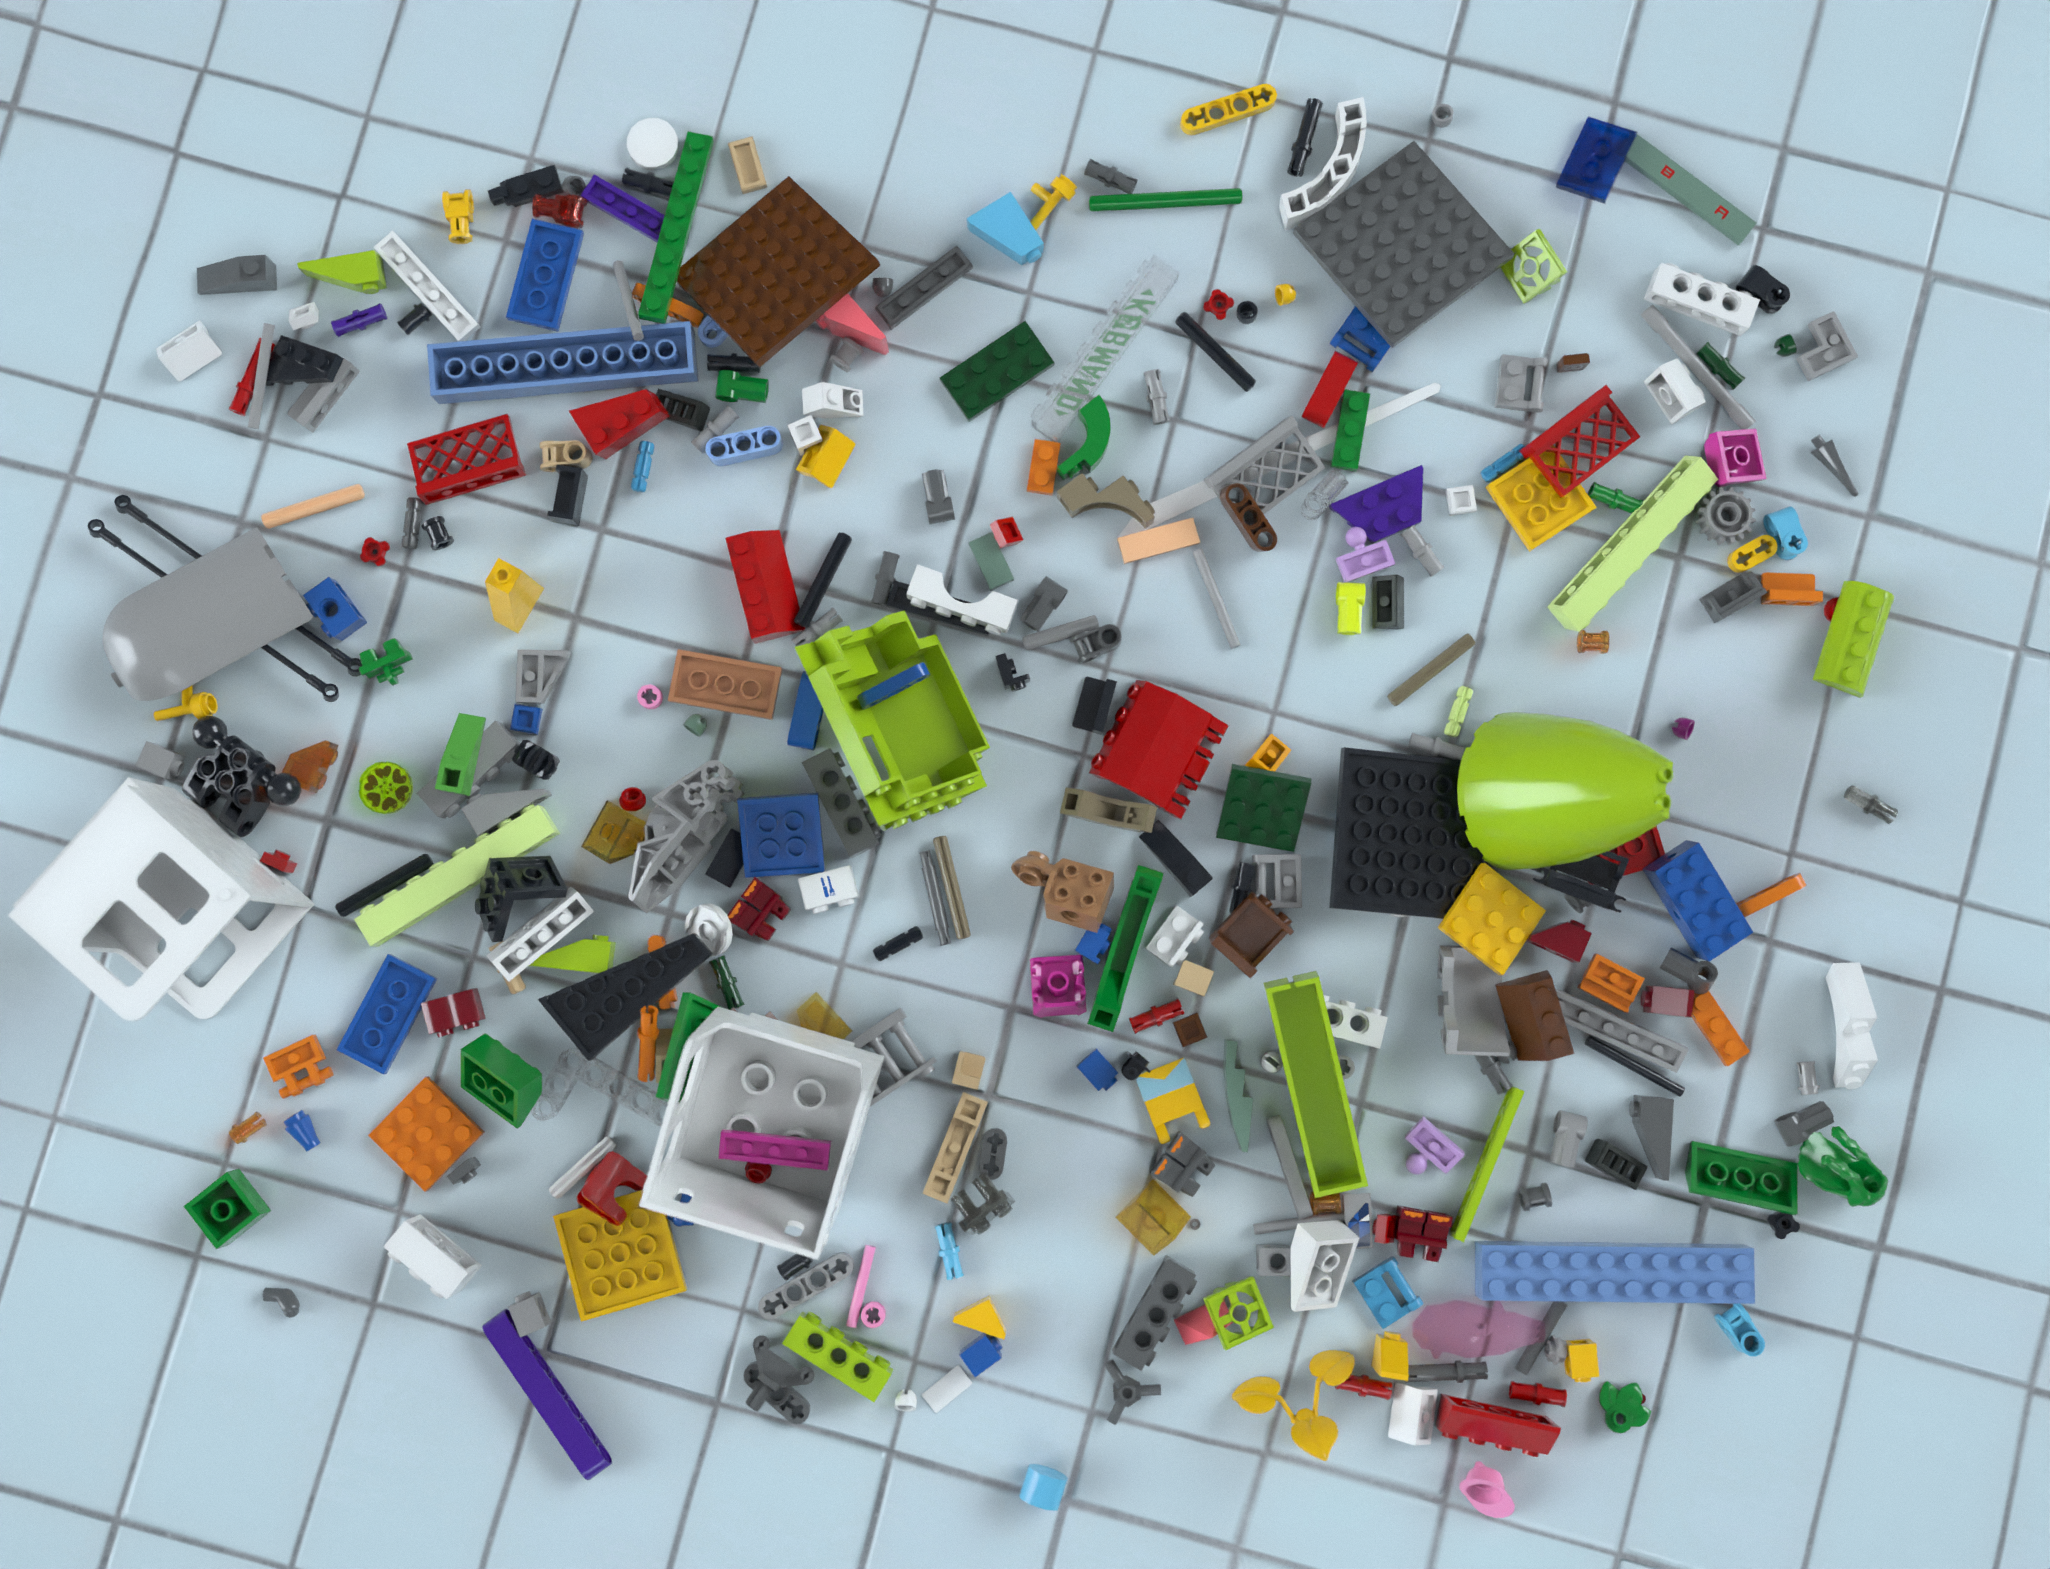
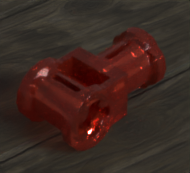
[532,194,587,228]

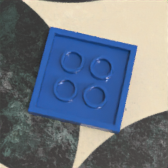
[737,792,825,878]

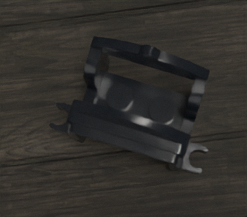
[1533,851,1629,913]

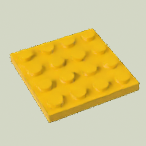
[553,1190,687,1322]

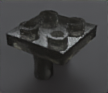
[950,1172,1016,1235]

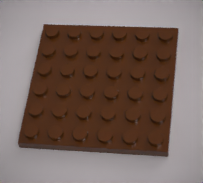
[676,176,880,368]

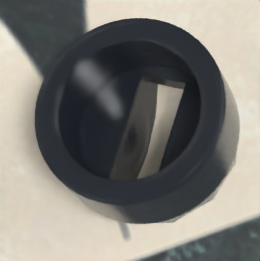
[1236,301,1258,324]

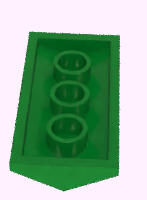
[1685,1141,1798,1215]

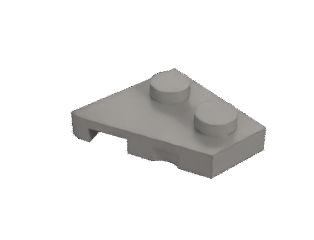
[515,650,571,704]

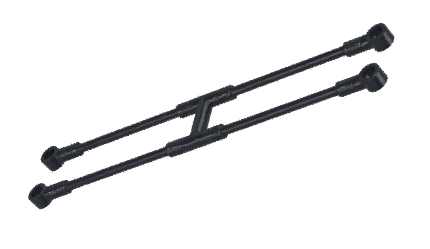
[87,495,362,702]

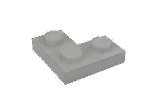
[1797,311,1858,382]

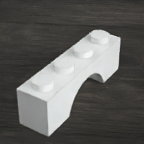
[907,564,1018,635]

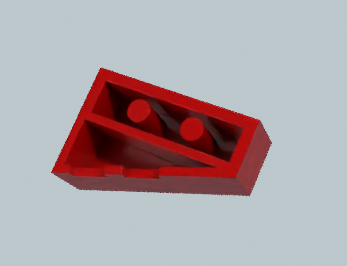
[569,389,670,459]

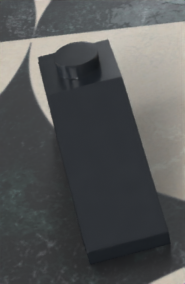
[1139,820,1213,897]

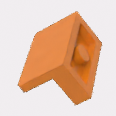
[1761,572,1823,606]

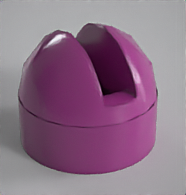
[1672,717,1695,740]

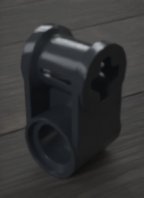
[1736,265,1790,314]

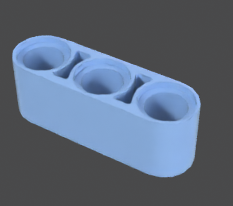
[706,426,783,466]

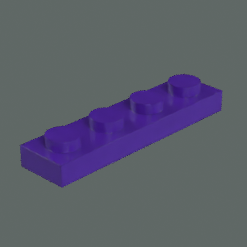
[581,174,665,242]

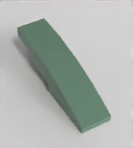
[1223,1039,1253,1152]

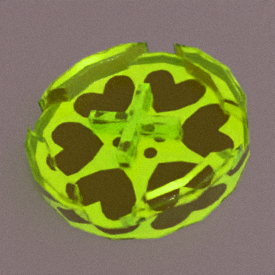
[358,761,413,814]

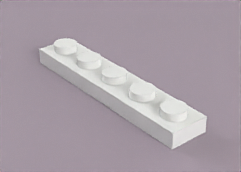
[373,231,480,342]

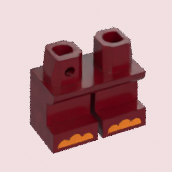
[727,877,791,941]
[1395,1205,1453,1262]

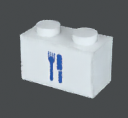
[798,865,860,914]

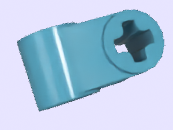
[1763,506,1808,560]
[1714,1304,1765,1357]

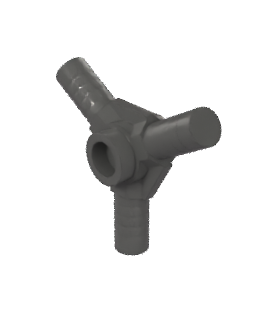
[1104,1359,1161,1425]

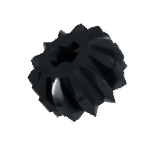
[512,740,560,780]

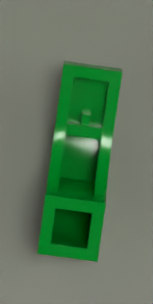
[1057,395,1111,481]

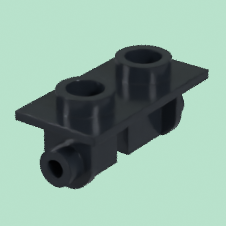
[1121,1051,1151,1080]

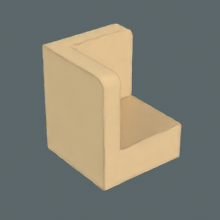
[1173,960,1214,997]
[952,1051,986,1090]

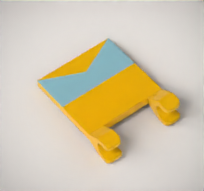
[1135,1058,1210,1144]

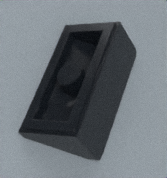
[705,828,744,888]

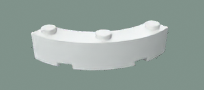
[1279,97,1367,231]

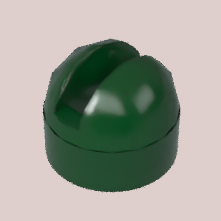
[1774,334,1797,357]

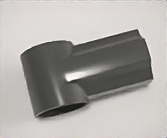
[922,469,955,525]
[1020,576,1068,632]
[1660,947,1718,994]
[1774,1101,1834,1147]

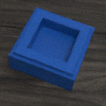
[510,704,543,735]

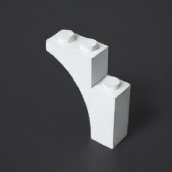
[1825,962,1878,1089]

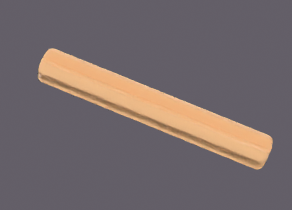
[261,484,365,528]

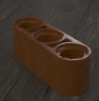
[1220,483,1277,552]

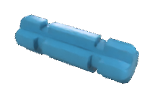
[631,441,655,492]
[1480,444,1525,483]

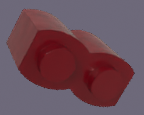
[421,988,486,1038]

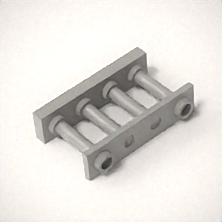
[851,1008,937,1115]

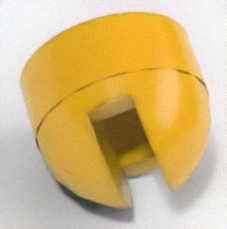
[1275,284,1296,306]

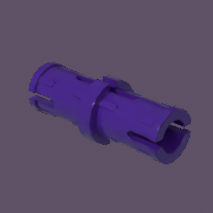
[331,303,388,337]

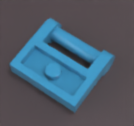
[1352,1256,1424,1329]

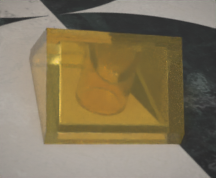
[1115,1178,1191,1256]

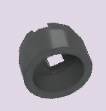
[562,176,586,197]
[872,278,893,297]
[1496,1041,1517,1064]

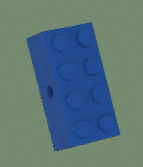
[1643,840,1754,962]

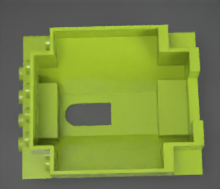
[794,610,990,831]

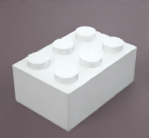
[384,1214,482,1299]

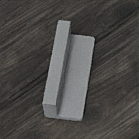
[287,353,360,433]

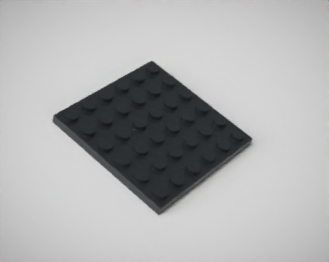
[1329,747,1489,919]

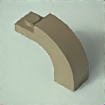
[1060,788,1157,833]

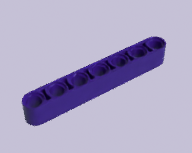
[482,1309,612,1481]

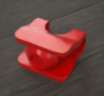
[576,1151,647,1226]

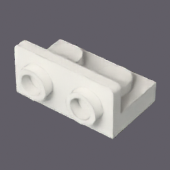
[1145,905,1204,967]

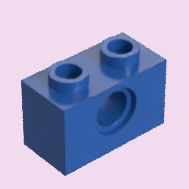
[303,577,367,641]

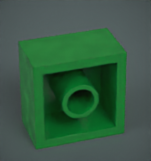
[184,1169,271,1249]

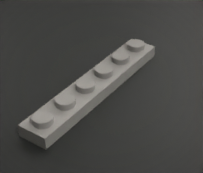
[1555,988,1689,1073]

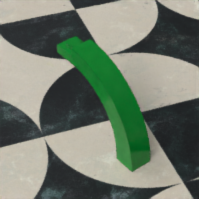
[1087,865,1164,1032]

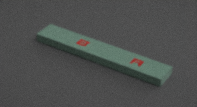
[1615,130,1757,246]

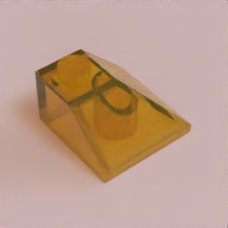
[581,800,646,864]

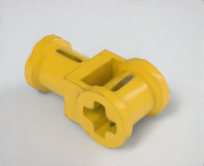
[442,189,474,244]

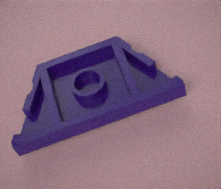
[1329,465,1424,544]

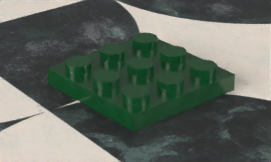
[1216,764,1312,852]

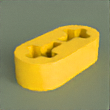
[1727,535,1778,573]

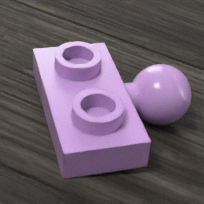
[1336,527,1395,583]
[1405,1116,1464,1174]

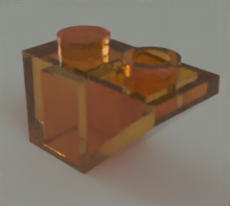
[282,740,339,793]

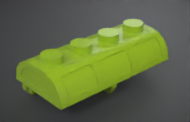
[1812,581,1895,698]

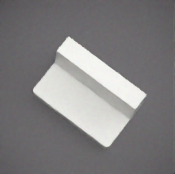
[156,320,222,381]
[1388,1383,1438,1446]

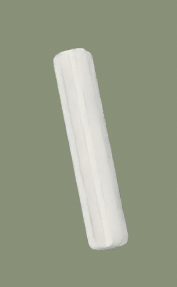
[549,1136,617,1199]

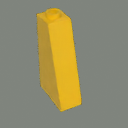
[485,558,544,633]

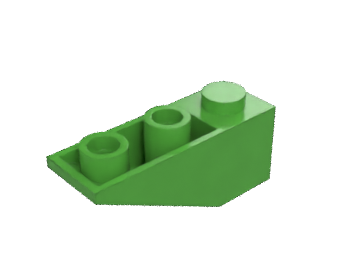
[435,713,486,796]

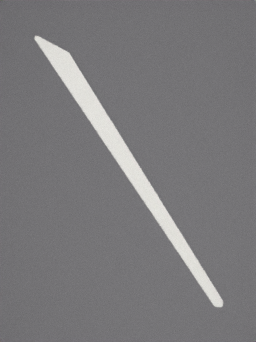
[1116,383,1441,543]

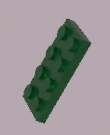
[939,321,1055,422]

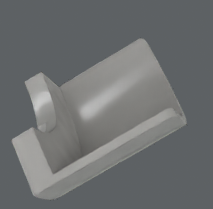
[1437,945,1510,1056]

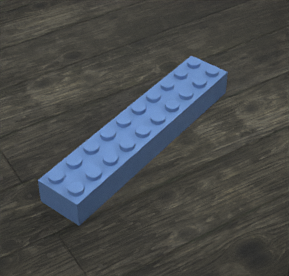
[427,321,699,404]
[1475,1241,1755,1304]

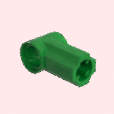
[715,370,769,403]

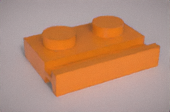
[1577,953,1645,1013]

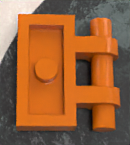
[263,1034,334,1099]

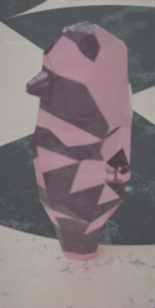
[1412,1300,1545,1359]

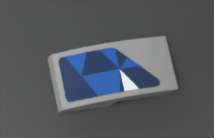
[1342,1193,1373,1249]

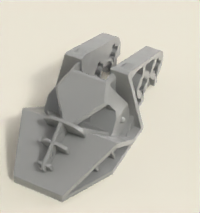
[628,760,744,913]

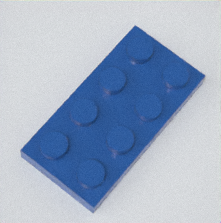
[506,219,584,332]
[337,954,438,1075]

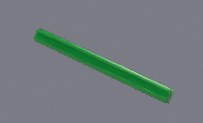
[1089,188,1243,212]

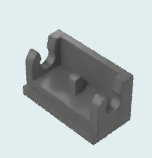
[1699,571,1767,623]

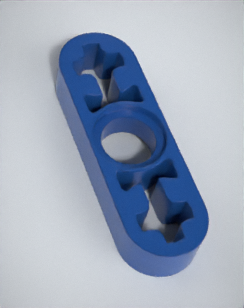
[857,662,930,709]

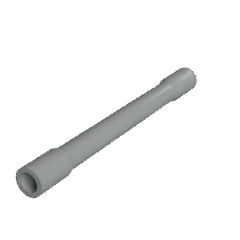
[1641,305,1756,430]

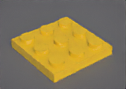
[1485,445,1597,552]
[1437,863,1546,975]

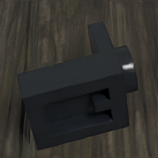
[995,653,1030,692]

